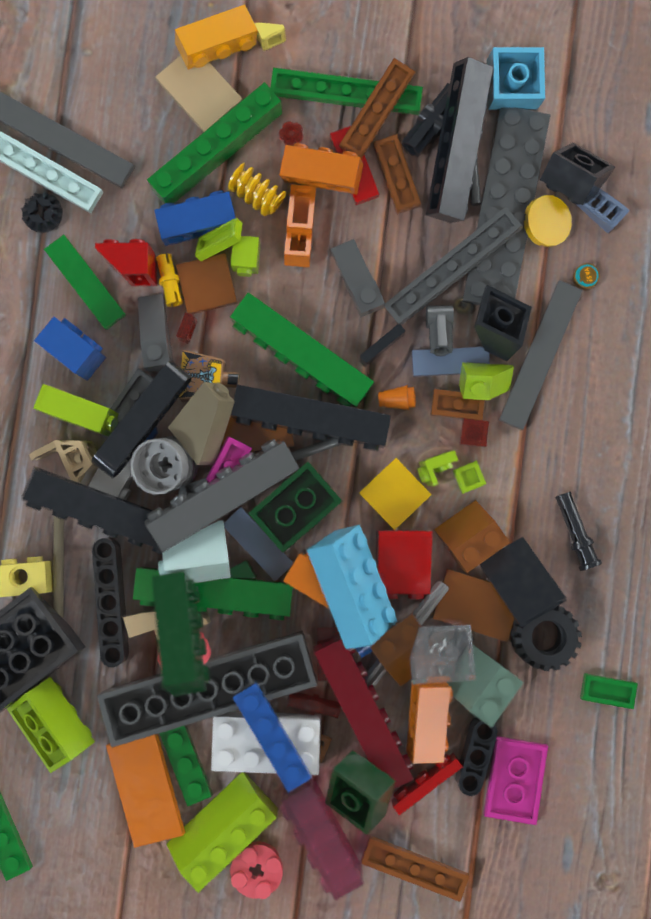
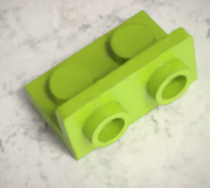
[417,450,458,486]

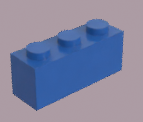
[154,191,236,246]

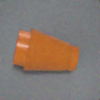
[378,385,416,410]

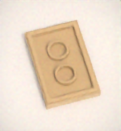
[156,55,243,132]

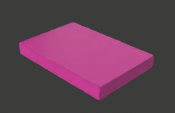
[483,736,548,825]

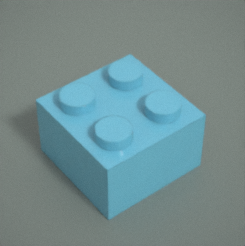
[487,47,545,110]

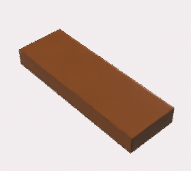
[373,134,421,214]

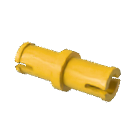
[156,253,183,307]

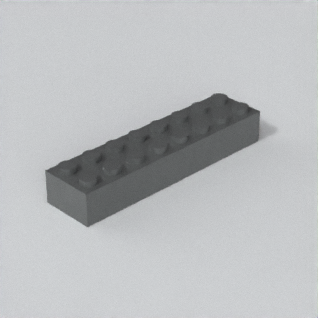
[97,631,317,748]

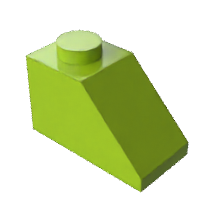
[459,362,514,400]

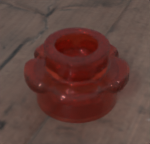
[279,121,304,146]

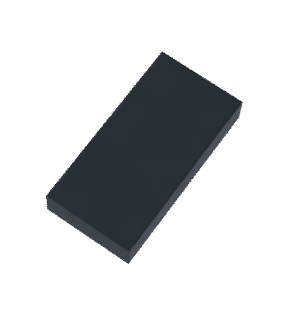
[359,324,405,367]

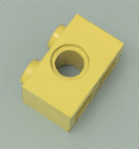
[0,556,53,597]

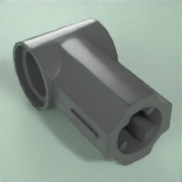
[426,305,454,356]

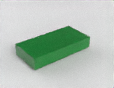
[580,673,638,709]

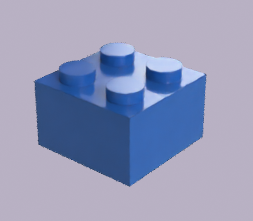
[34,316,107,381]

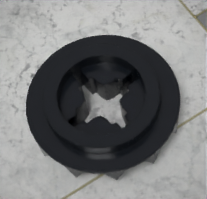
[21,192,63,233]

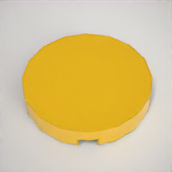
[524,195,572,247]

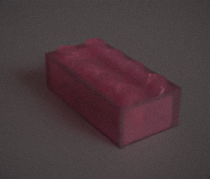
[280,775,364,901]

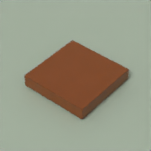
[176,253,238,315]

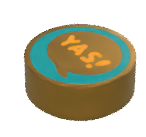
[573,263,600,290]

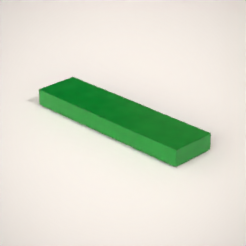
[44,234,126,330]

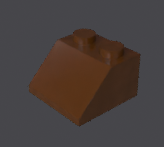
[369,612,443,686]

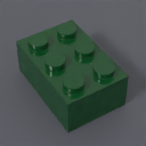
[248,462,343,553]

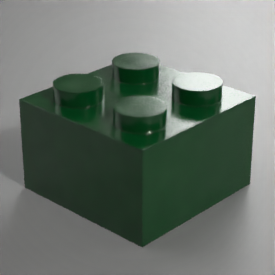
[325,750,396,835]

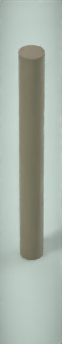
[53,516,64,618]

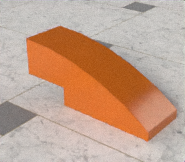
[284,184,316,268]

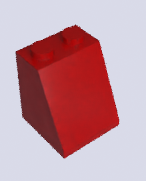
[376,531,433,599]

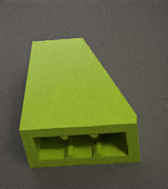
[33,384,119,437]

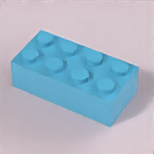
[307,524,397,649]

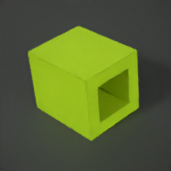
[231,236,261,277]

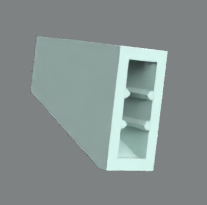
[158,520,231,583]

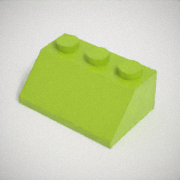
[7,677,95,773]

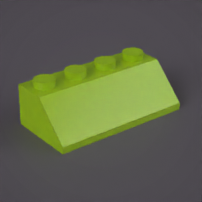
[166,772,279,893]

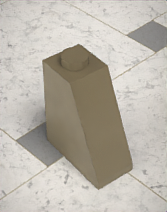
[168,382,235,465]

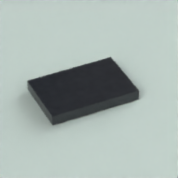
[479,537,567,628]

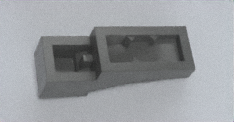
[331,239,385,318]

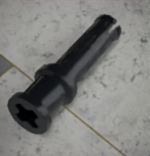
[555,491,602,571]

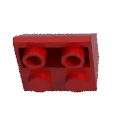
[95,239,157,287]

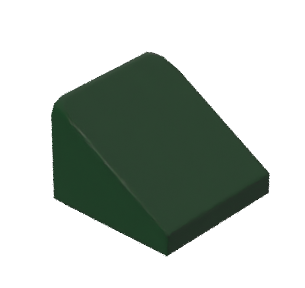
[230,560,257,578]

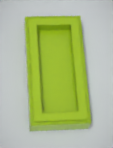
[195,218,243,261]

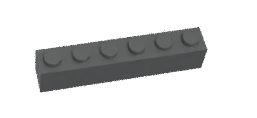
[144,439,300,553]

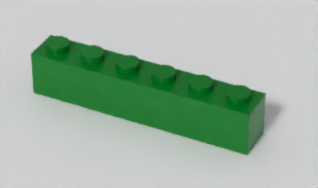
[147,82,283,204]
[230,292,374,408]
[133,567,294,620]

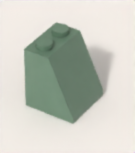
[444,643,524,727]

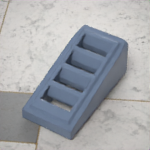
[576,189,630,233]

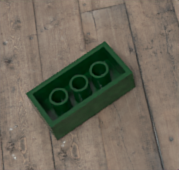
[152,571,210,696]

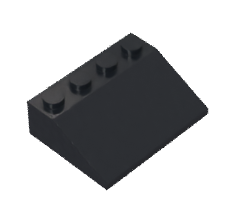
[0,587,85,713]

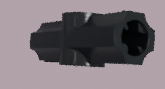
[401,83,450,157]

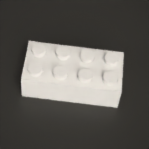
[211,711,321,775]

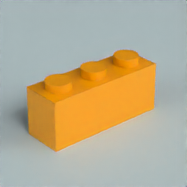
[175,4,258,70]

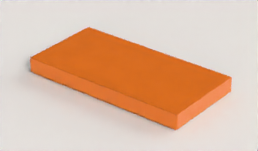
[106,734,185,848]

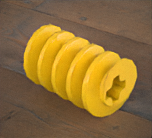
[228,163,286,216]

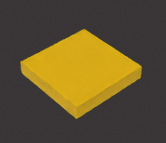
[359,458,432,530]

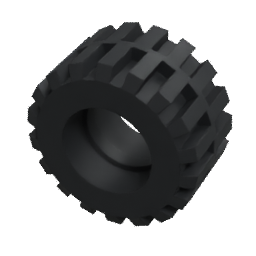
[510,606,582,671]

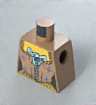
[179,350,240,402]

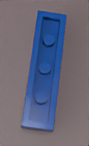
[233,682,312,793]

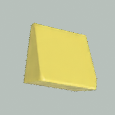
[254,23,286,51]

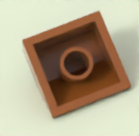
[433,500,510,573]

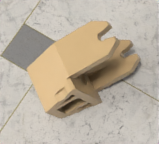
[29,440,98,485]

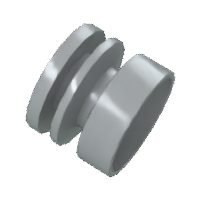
[130,436,199,495]

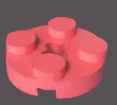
[230,841,283,899]

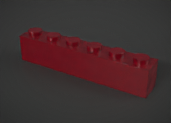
[313,633,414,790]

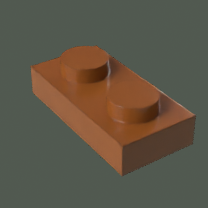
[430,389,485,421]

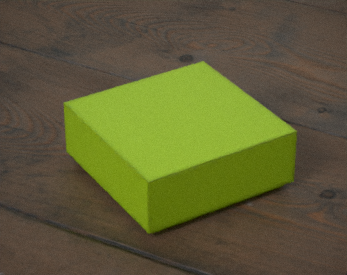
[452,461,487,494]

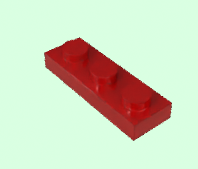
[391,753,463,816]

